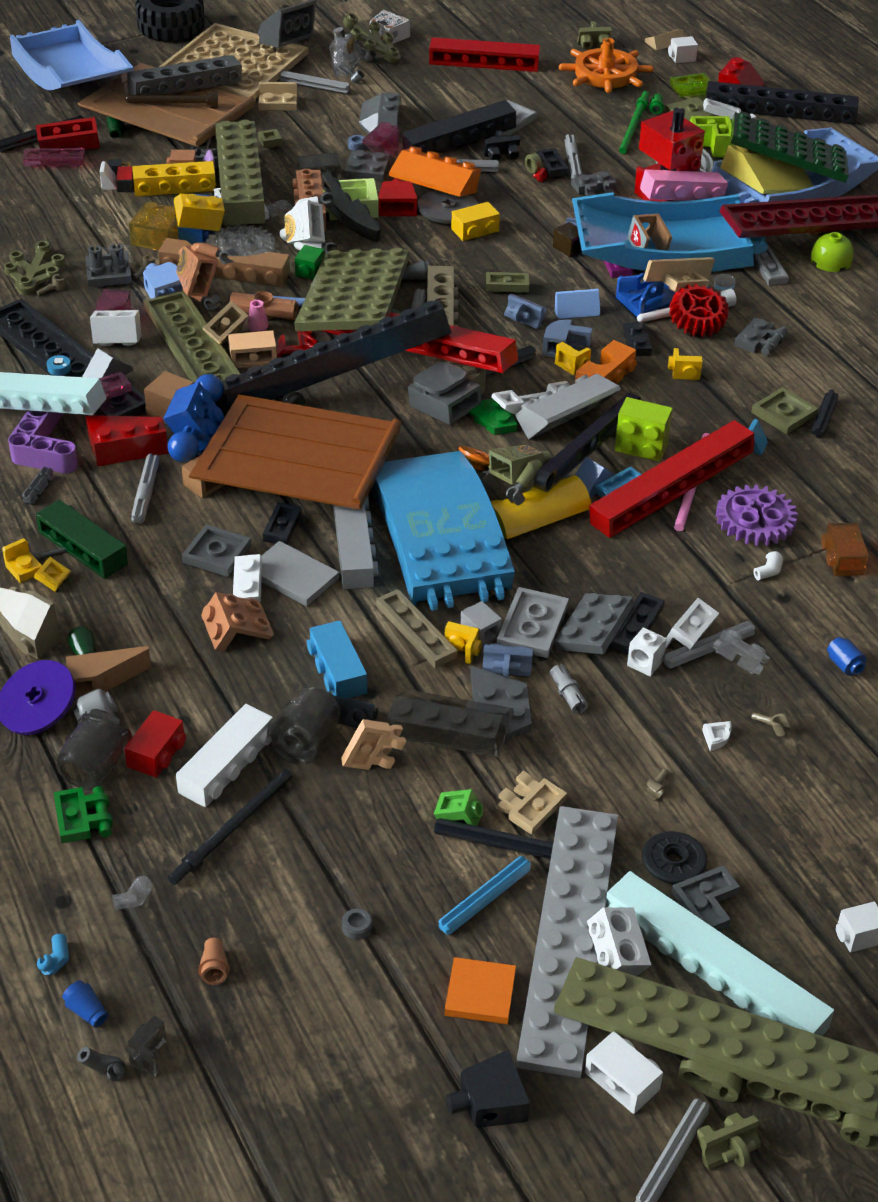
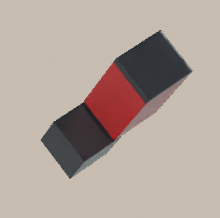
[108,159,134,192]

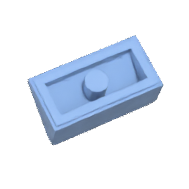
[554,289,600,319]

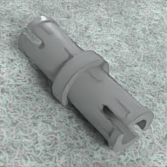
[550,664,588,714]

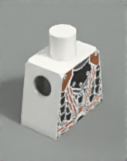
[369,10,410,44]

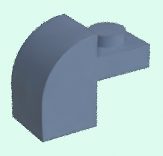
[542,320,592,357]

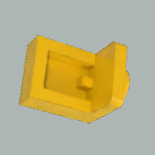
[668,348,703,380]

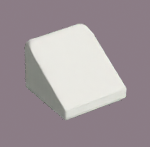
[100,161,117,190]

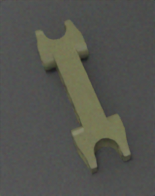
[678,1059,878,1151]

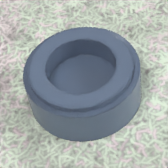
[348,135,367,151]

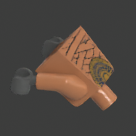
[176,243,236,311]

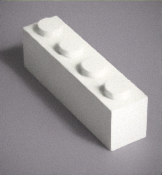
[176,704,275,808]

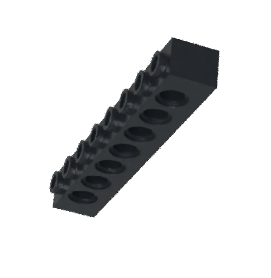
[706,81,859,125]

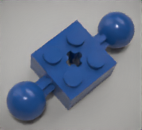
[163,374,225,462]

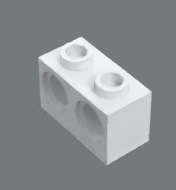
[587,907,651,976]

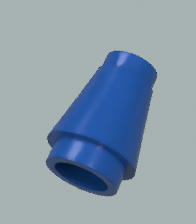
[62,980,109,1028]

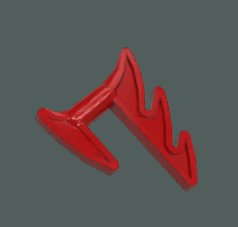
[276,331,318,358]

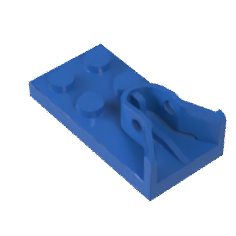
[616,273,710,317]

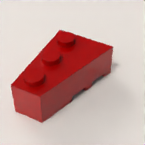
[85,415,168,467]

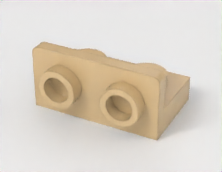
[259,82,297,110]

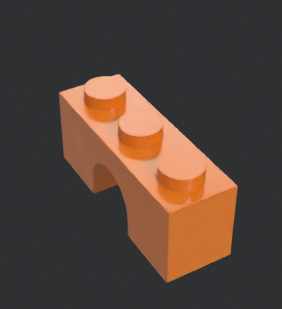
[575,340,637,384]

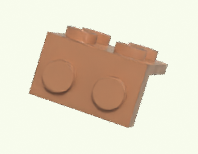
[201,592,274,652]

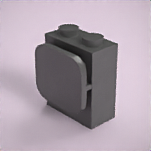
[408,362,482,425]

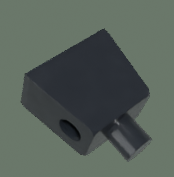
[446,1050,530,1128]

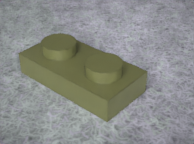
[486,272,529,293]

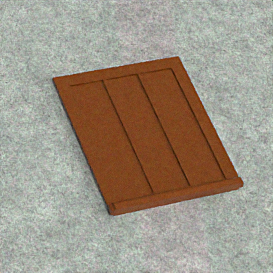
[189,395,401,510]

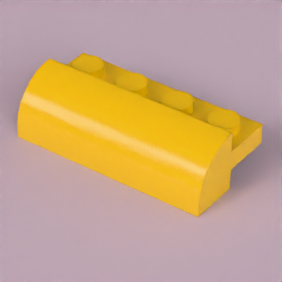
[491,475,591,539]

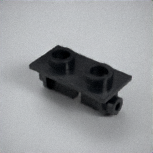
[319,693,378,728]

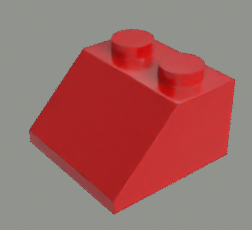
[718,57,765,87]

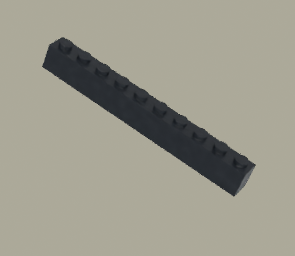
[222,300,452,408]

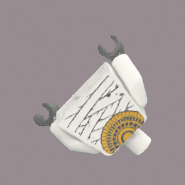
[280,192,338,253]

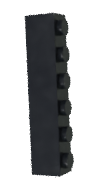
[402,100,516,153]

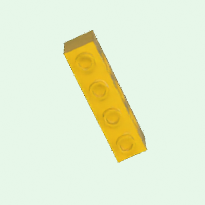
[132,161,216,196]

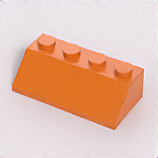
[389,146,481,197]

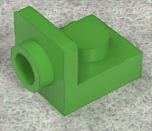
[434,789,483,826]

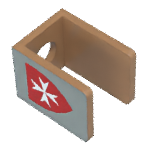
[627,214,672,251]

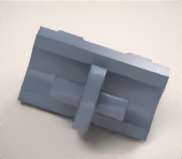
[504,294,546,329]
[482,644,533,677]

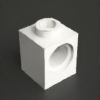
[627,628,667,677]

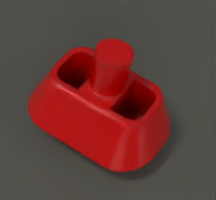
[533,167,548,183]

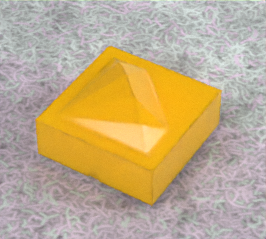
[34,557,71,592]

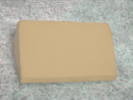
[644,29,685,50]

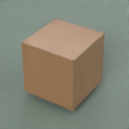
[144,371,194,425]

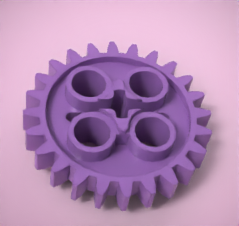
[716,485,798,546]

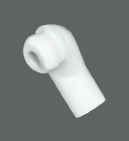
[754,551,783,580]

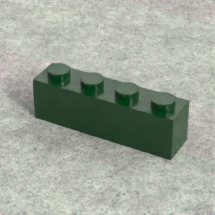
[36,499,128,579]

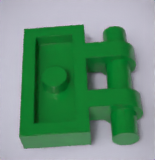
[53,786,113,844]

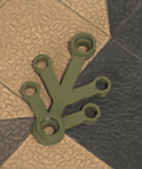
[342,13,401,63]
[4,240,65,295]

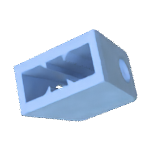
[143,262,183,298]

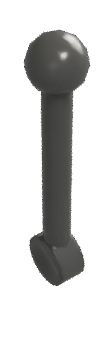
[32,548,66,561]

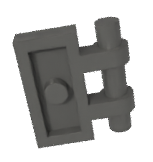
[734,317,788,355]

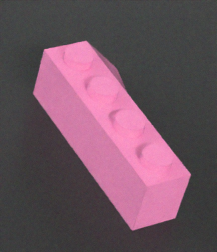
[640,170,728,201]

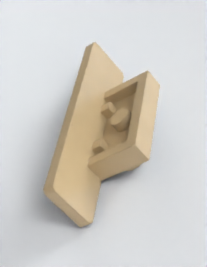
[643,257,715,292]

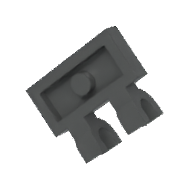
[571,171,616,196]

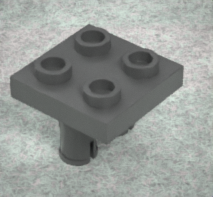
[85,243,132,287]

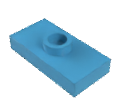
[594,467,641,497]

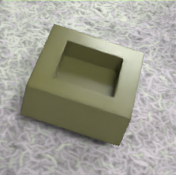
[258,129,282,148]

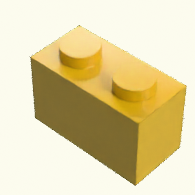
[451,202,500,241]

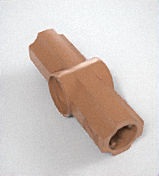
[229,291,298,320]

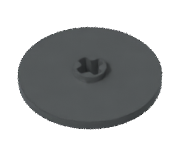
[418,190,478,224]

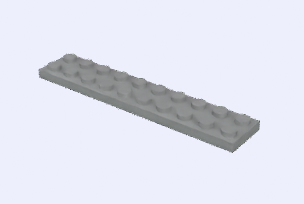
[516,806,618,1078]

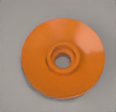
[459,446,490,471]

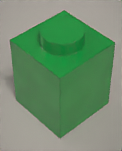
[295,245,324,280]

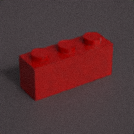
[36,117,100,156]

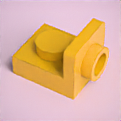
[555,342,591,375]
[2,538,42,583]
[445,621,482,664]

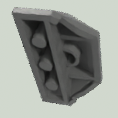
[359,92,402,144]

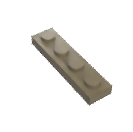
[376,589,457,668]

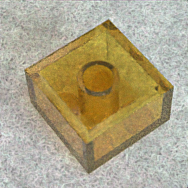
[129,202,179,250]

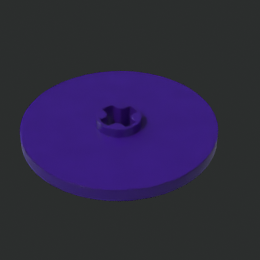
[0,660,76,735]

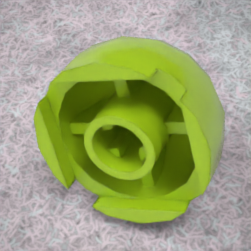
[811,232,853,272]

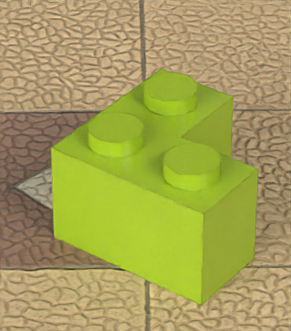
[690,116,734,158]

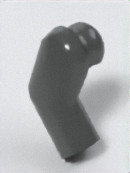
[77,1047,125,1081]

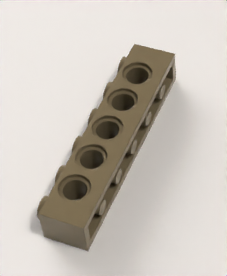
[426,266,458,360]

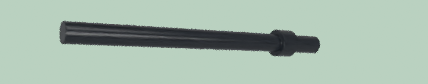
[167,769,292,885]

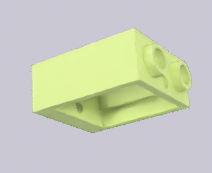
[323,178,378,220]

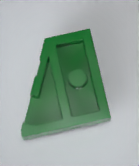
[469,398,517,435]

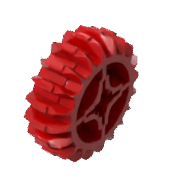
[669,283,729,338]

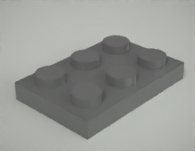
[554,593,635,654]

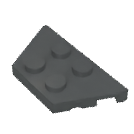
[470,667,532,752]

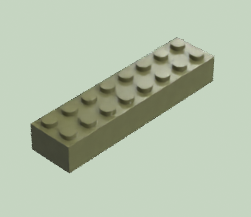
[215,120,265,226]

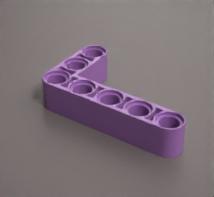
[8,410,78,473]

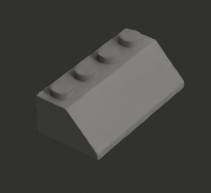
[515,374,621,440]

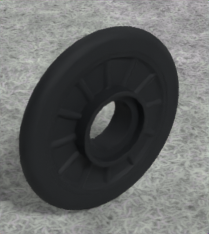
[642,831,707,884]

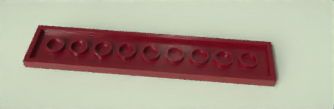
[719,194,878,238]

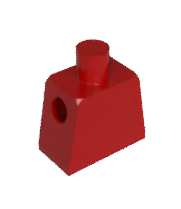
[378,178,417,216]

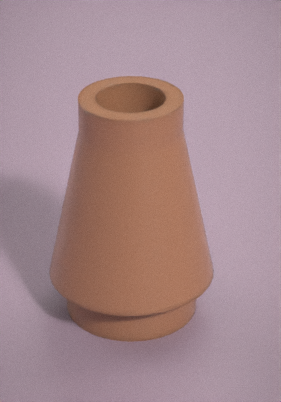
[198,938,230,985]

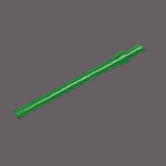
[619,91,650,154]

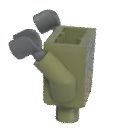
[479,445,552,505]

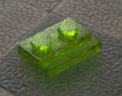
[670,73,711,97]

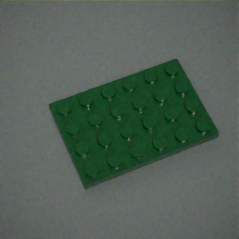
[730,112,849,183]

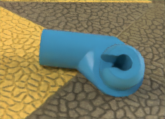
[37,934,69,975]

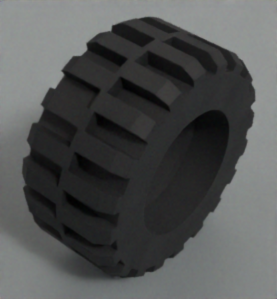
[135,0,205,42]

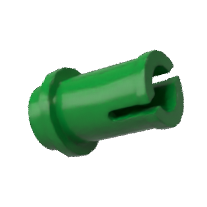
[649,94,664,115]

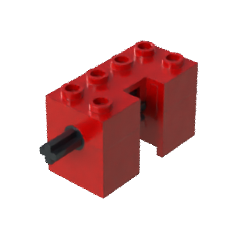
[634,108,705,201]

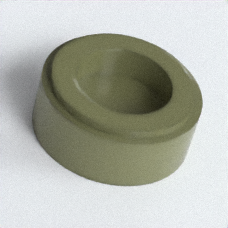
[525,153,542,174]

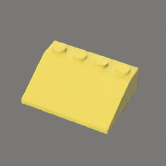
[720,145,814,194]

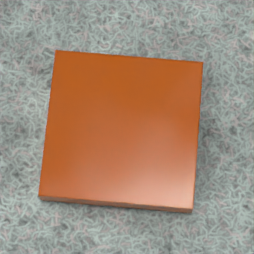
[444,957,516,1025]

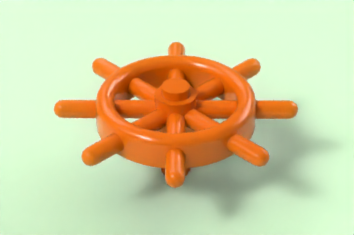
[559,38,654,93]

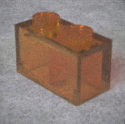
[821,523,868,576]

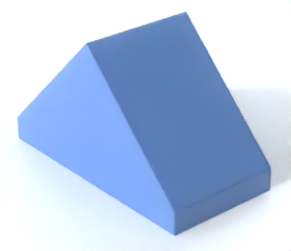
[575,457,616,498]

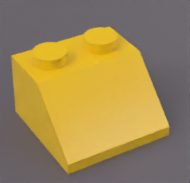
[174,193,225,231]

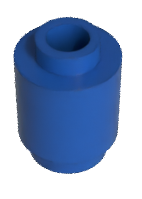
[827,637,867,676]

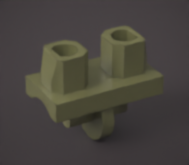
[577,21,612,49]
[697,1113,761,1170]

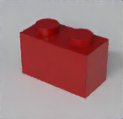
[124,710,186,778]

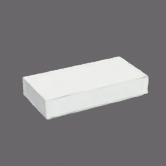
[703,98,741,119]

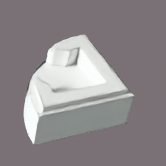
[703,721,731,751]

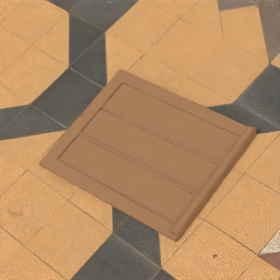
[78,63,256,147]

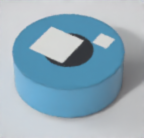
[47,355,71,376]

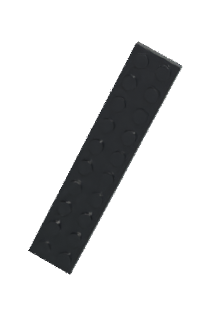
[0,298,146,416]

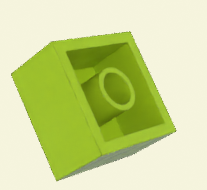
[615,397,673,462]

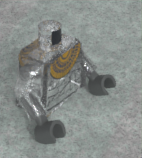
[329,27,376,83]

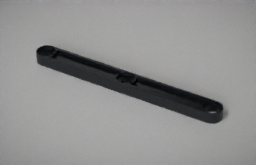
[534,392,641,493]

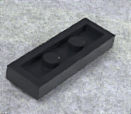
[609,592,665,655]

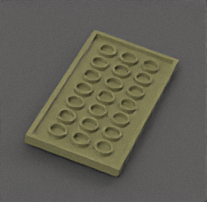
[294,248,410,331]

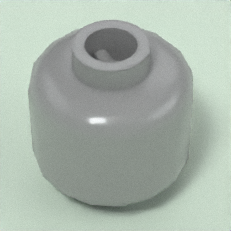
[74,689,118,730]

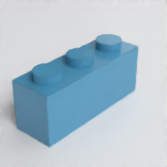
[307,620,367,699]

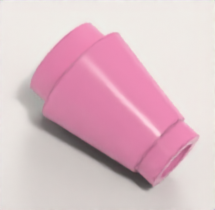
[247,300,269,332]

